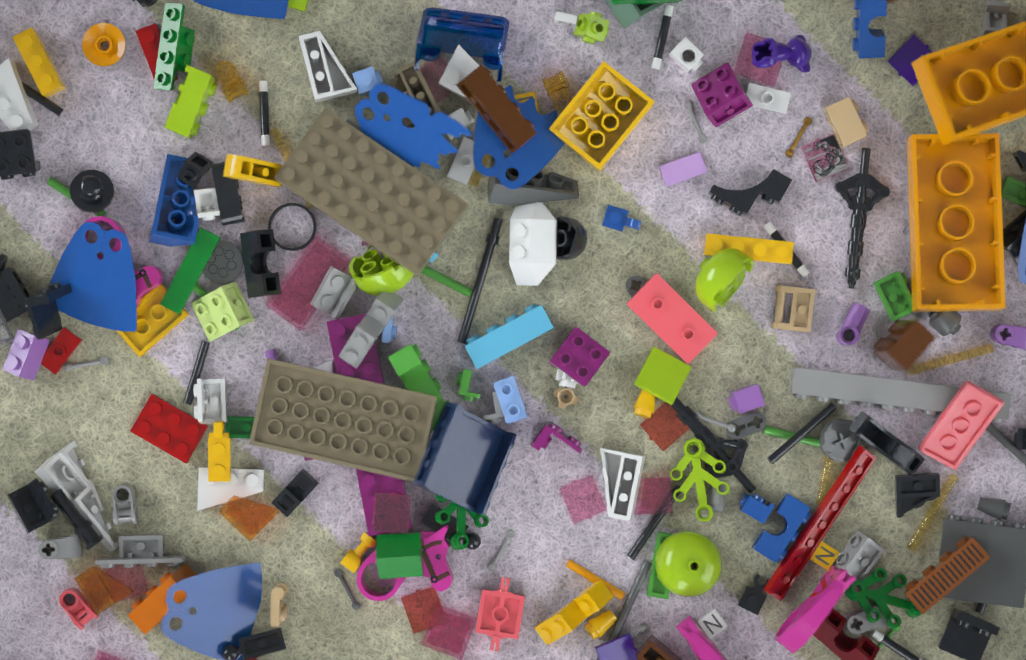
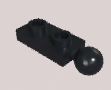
[421,503,481,550]
[222,628,286,660]

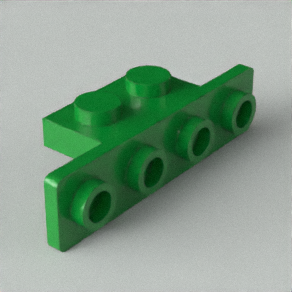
[153,3,195,91]

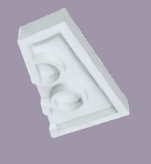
[197,467,265,511]

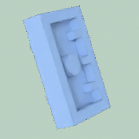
[493,376,527,424]

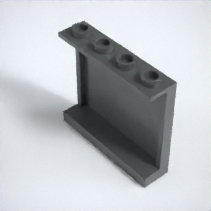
[938,515,1026,608]

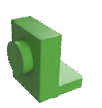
[456,369,481,402]

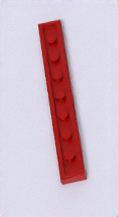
[763,445,877,601]

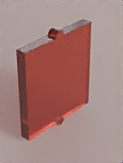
[640,403,689,451]
[401,587,447,634]

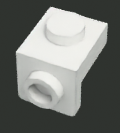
[194,187,220,220]

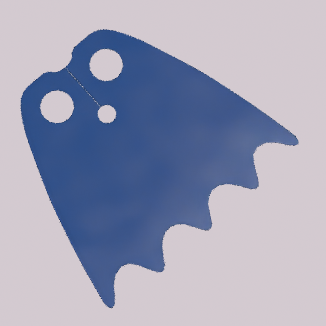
[473,85,565,190]

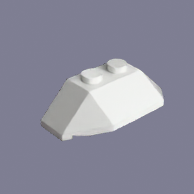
[509,202,557,286]

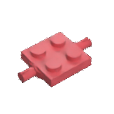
[475,577,525,652]

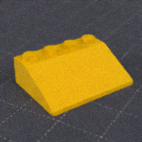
[549,61,655,172]

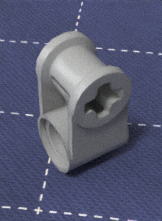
[112,483,138,526]
[38,535,83,560]
[844,604,887,634]

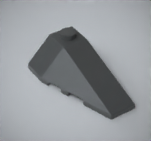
[487,156,579,206]

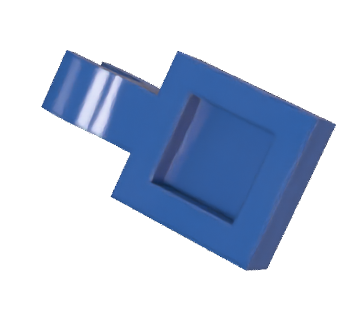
[602,205,641,232]

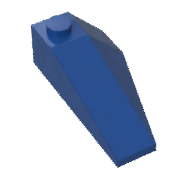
[149,154,199,247]

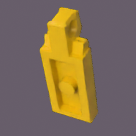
[208,421,231,482]

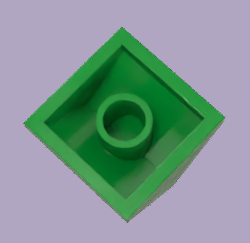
[376,532,423,579]

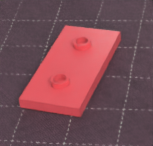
[626,273,718,364]
[918,380,1004,470]

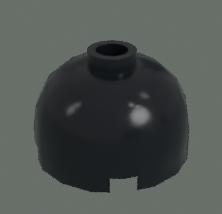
[556,216,588,260]

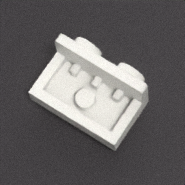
[193,378,227,424]

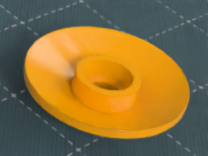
[82,23,126,67]

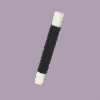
[651,5,674,70]
[259,81,270,146]
[763,222,810,278]
[870,629,922,660]

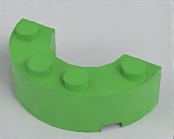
[388,344,449,432]

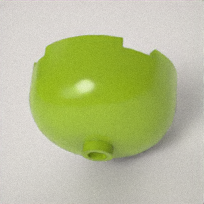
[349,246,414,296]
[695,248,755,312]
[655,531,722,597]

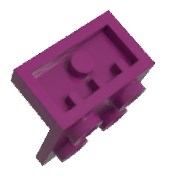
[691,63,753,128]
[548,327,610,387]
[531,422,583,453]

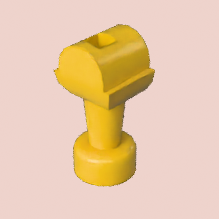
[340,531,376,574]

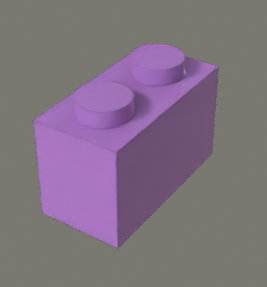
[2,329,50,380]
[727,384,765,414]

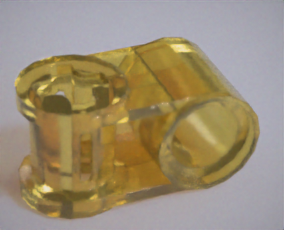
[215,60,250,104]
[542,71,572,114]

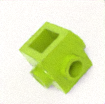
[573,11,610,45]

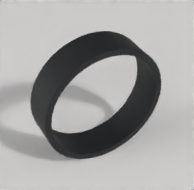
[268,203,317,251]

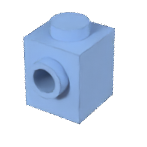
[352,66,383,96]

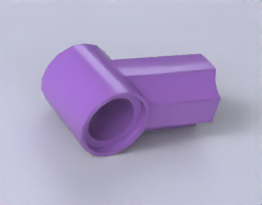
[836,302,870,346]

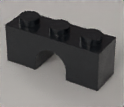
[240,229,281,298]

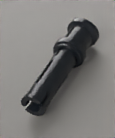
[50,488,103,550]

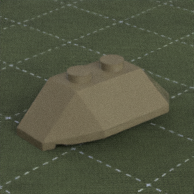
[386,61,441,129]

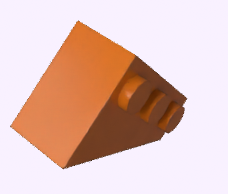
[127,563,196,635]

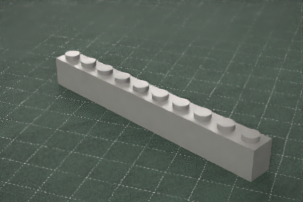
[789,367,1012,423]

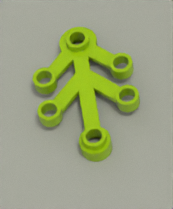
[670,438,730,522]

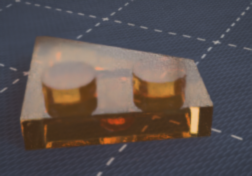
[219,495,280,541]
[74,566,134,615]

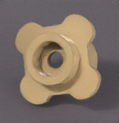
[554,388,578,409]

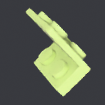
[191,282,255,342]

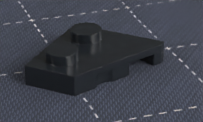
[895,473,940,518]

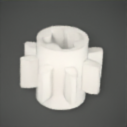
[555,369,580,389]

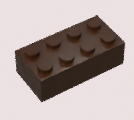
[873,319,936,371]

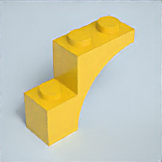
[535,579,614,645]

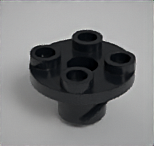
[70,170,114,213]

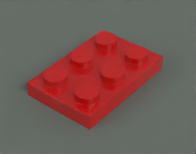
[130,394,209,464]

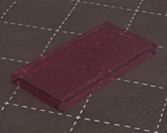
[265,235,351,331]

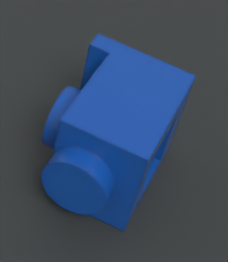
[739,493,775,524]

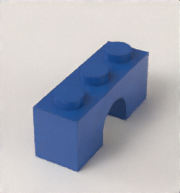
[852,0,887,59]
[752,493,811,563]

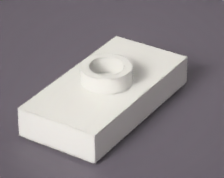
[746,83,791,115]
[447,137,475,185]

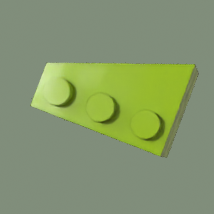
[164,65,218,139]

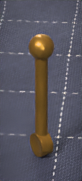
[785,117,812,158]

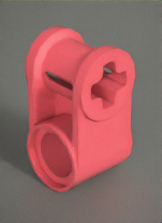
[59,588,99,630]

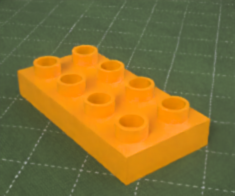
[911,21,1026,145]
[907,133,1006,312]

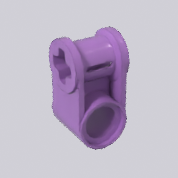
[990,324,1026,350]

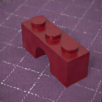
[813,608,880,660]

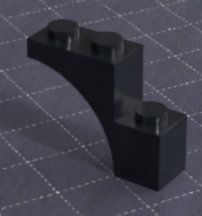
[708,169,792,216]
[849,411,925,476]

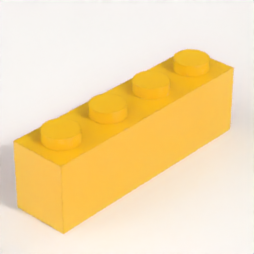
[704,233,794,265]

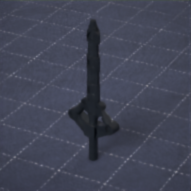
[834,148,890,289]
[664,395,756,493]

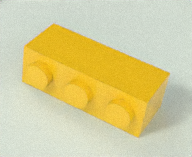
[12,27,66,98]

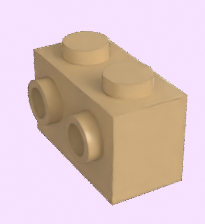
[823,97,868,149]

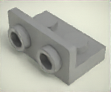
[310,266,358,319]
[833,531,885,581]

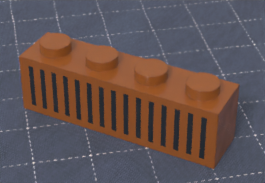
[904,536,990,614]

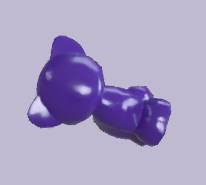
[752,35,812,73]

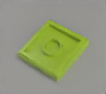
[634,347,692,405]

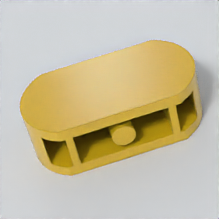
[223,154,283,187]

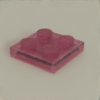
[421,603,477,660]

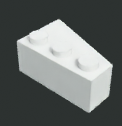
[299,31,357,103]
[438,44,479,101]
[0,58,38,131]
[600,448,645,521]

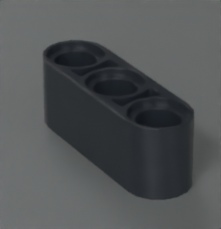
[212,162,245,226]

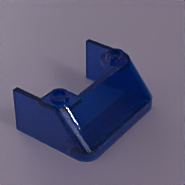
[414,7,509,82]

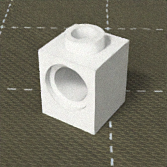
[669,37,704,73]

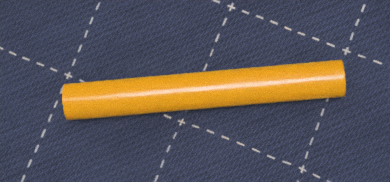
[566,559,625,600]

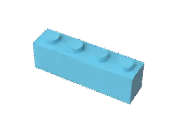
[465,303,554,369]

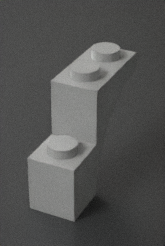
[339,292,404,369]

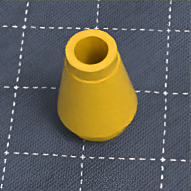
[633,389,655,418]
[584,609,617,640]

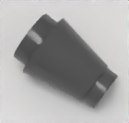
[977,497,1011,521]

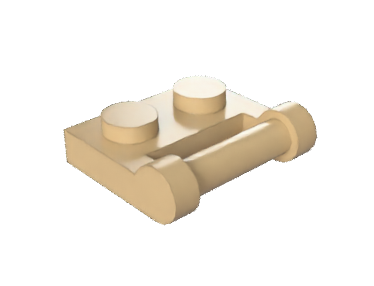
[771,285,816,333]
[270,583,288,627]

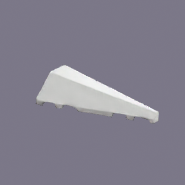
[34,441,119,551]

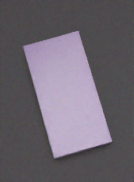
[659,152,707,187]

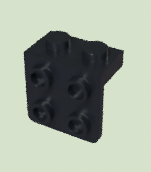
[0,129,41,180]
[25,282,72,340]
[7,478,58,534]

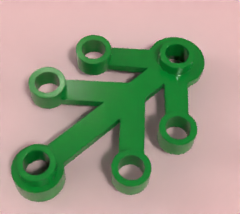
[435,495,489,550]
[845,568,922,629]

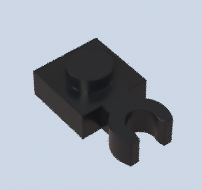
[738,574,769,615]

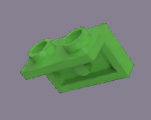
[873,271,912,322]

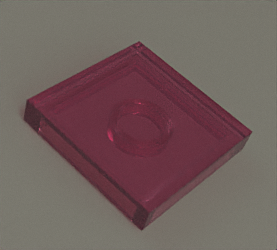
[734,32,786,87]

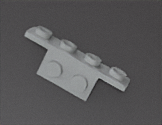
[96,534,186,568]

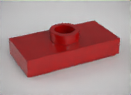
[41,327,82,375]

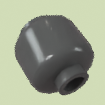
[928,311,962,336]

